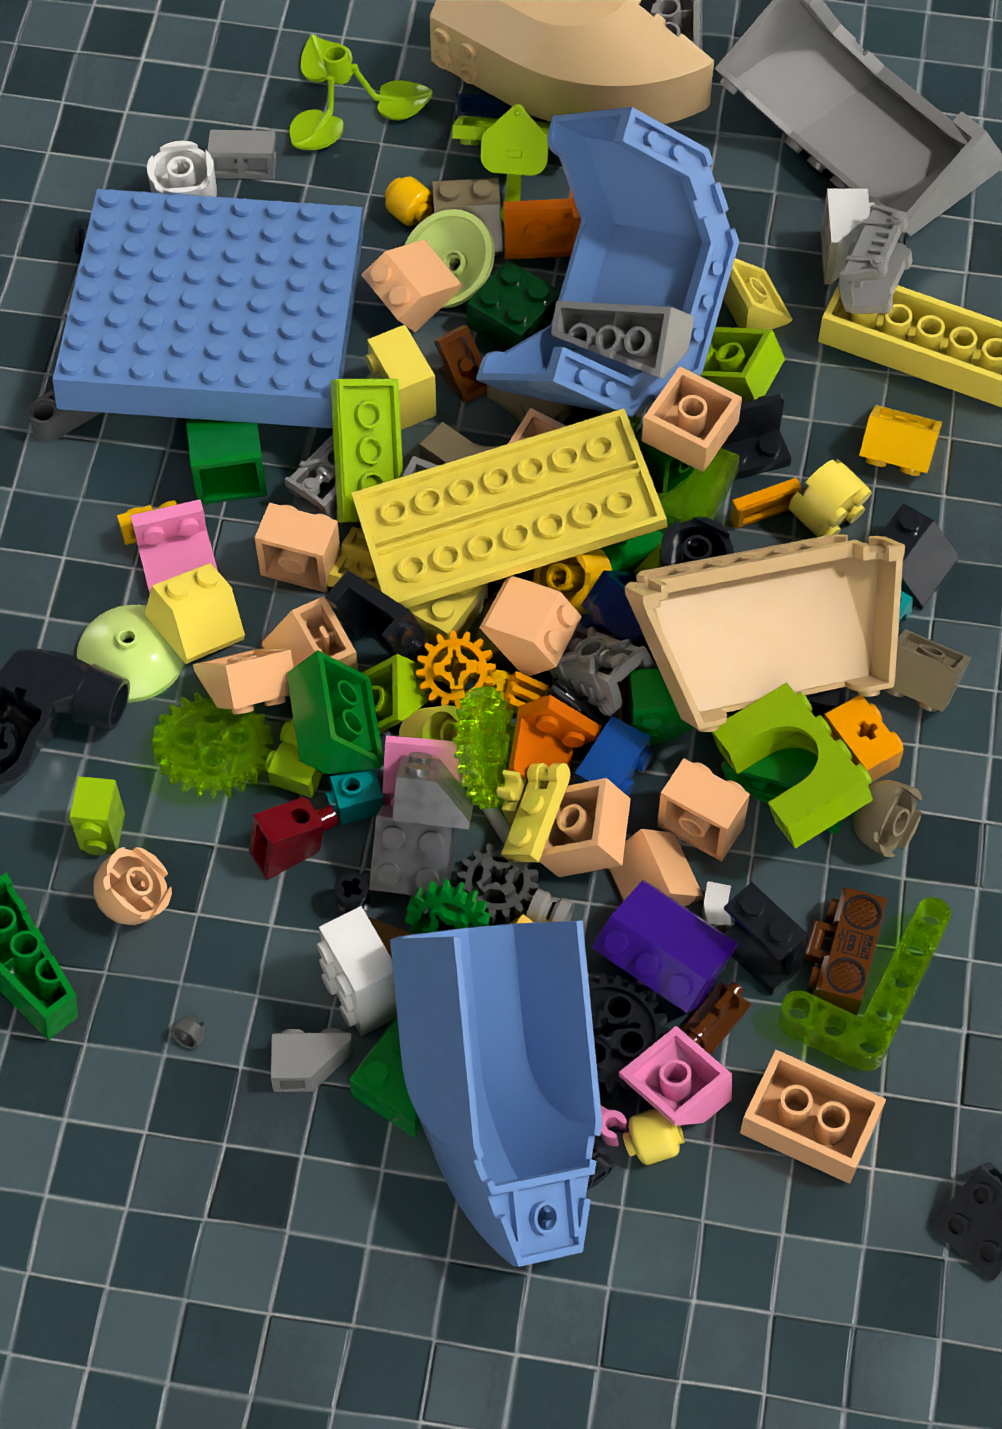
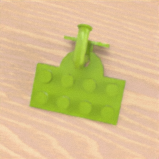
[452,104,551,222]

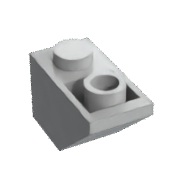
[271,1028,353,1092]

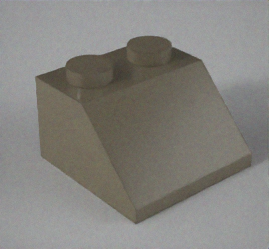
[432,178,503,256]
[883,629,972,712]

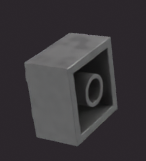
[369,805,456,896]

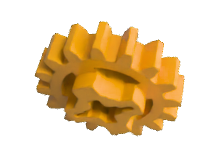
[416,630,496,711]

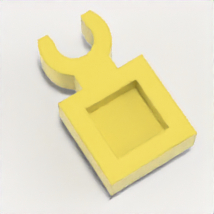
[496,770,528,827]

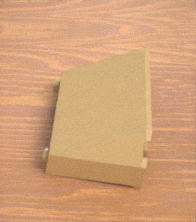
[625,534,905,732]

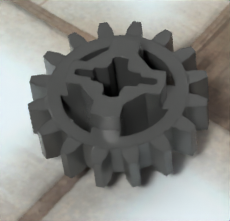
[457,843,539,925]

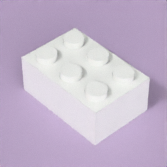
[317,906,397,1036]

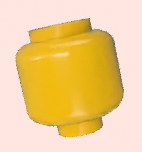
[384,176,433,226]

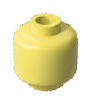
[623,1108,685,1165]

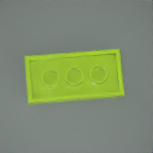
[330,379,403,523]

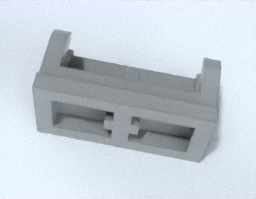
[207,130,277,180]

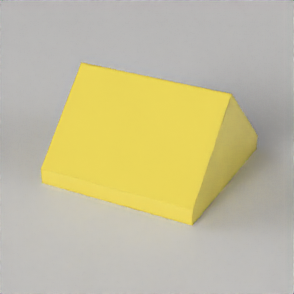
[723,258,793,329]

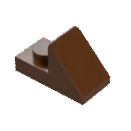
[434,325,487,403]

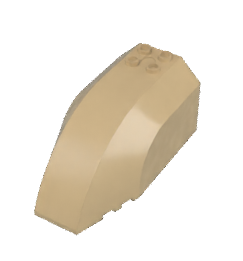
[430,0,714,124]

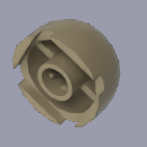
[852,780,922,858]

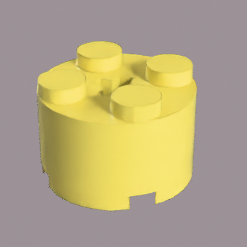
[788,459,872,537]

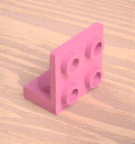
[130,499,218,593]

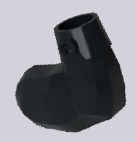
[0,649,130,789]

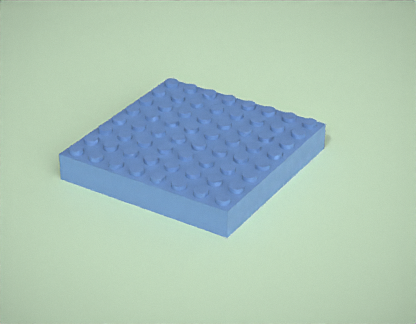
[53,189,363,428]

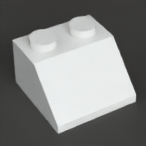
[821,189,875,284]

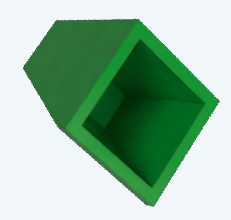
[186,418,268,505]

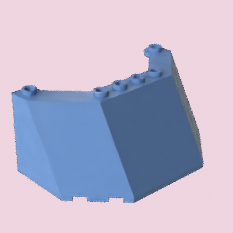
[476,107,739,417]

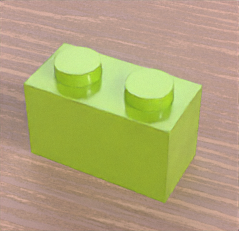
[70,776,125,855]

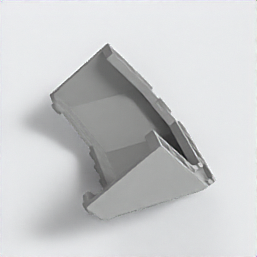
[715,0,1002,237]

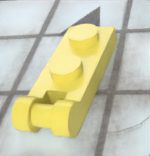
[501,763,570,863]

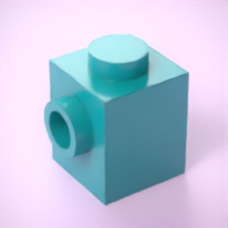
[326,769,384,825]

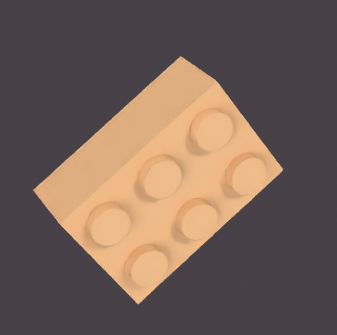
[740,1050,886,1184]

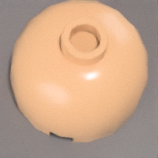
[93,847,172,925]

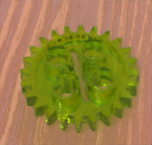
[453,687,516,809]
[152,692,273,799]

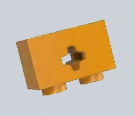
[824,695,904,782]

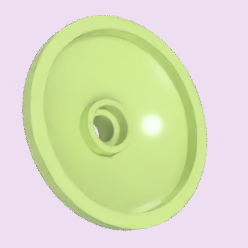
[405,209,495,308]
[77,605,184,702]

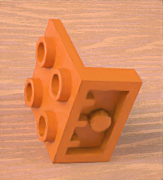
[508,695,602,788]

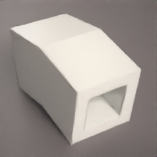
[702,881,731,932]

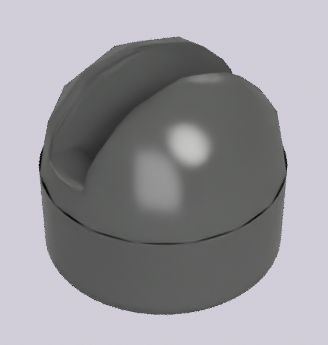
[171,1015,206,1050]

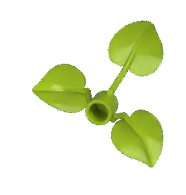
[289,34,433,150]

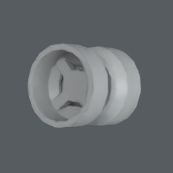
[526,888,575,922]

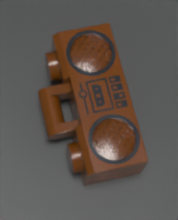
[803,887,888,1016]

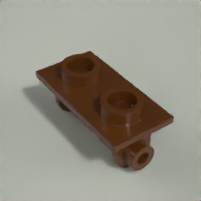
[681,982,752,1055]

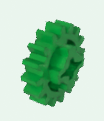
[405,879,491,934]

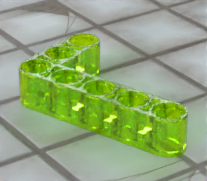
[778,897,951,1071]

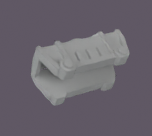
[838,205,913,314]
[285,434,345,525]
[547,623,657,716]

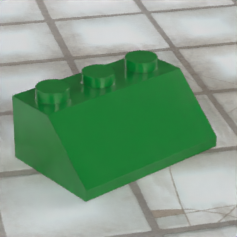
[287,650,384,774]

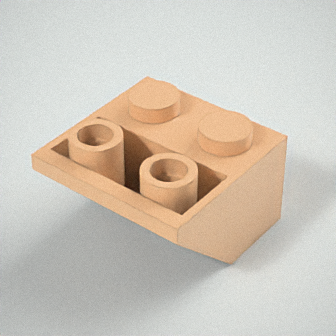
[262,596,358,697]

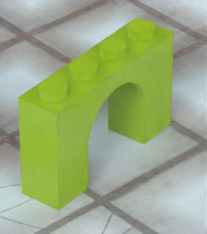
[712,682,873,849]

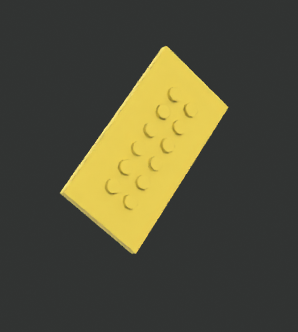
[352,408,668,608]

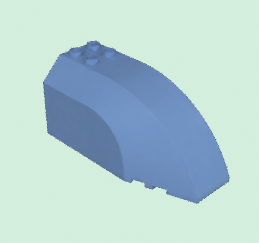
[390,920,602,1267]

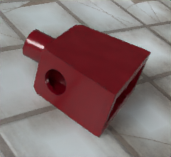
[249,797,338,880]

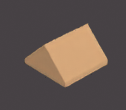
[608,829,704,906]

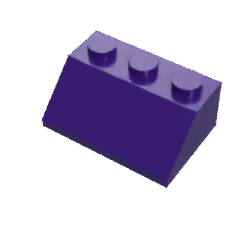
[592,880,739,1013]

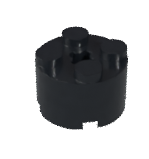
[658,516,734,568]

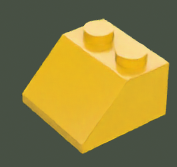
[859,405,942,476]

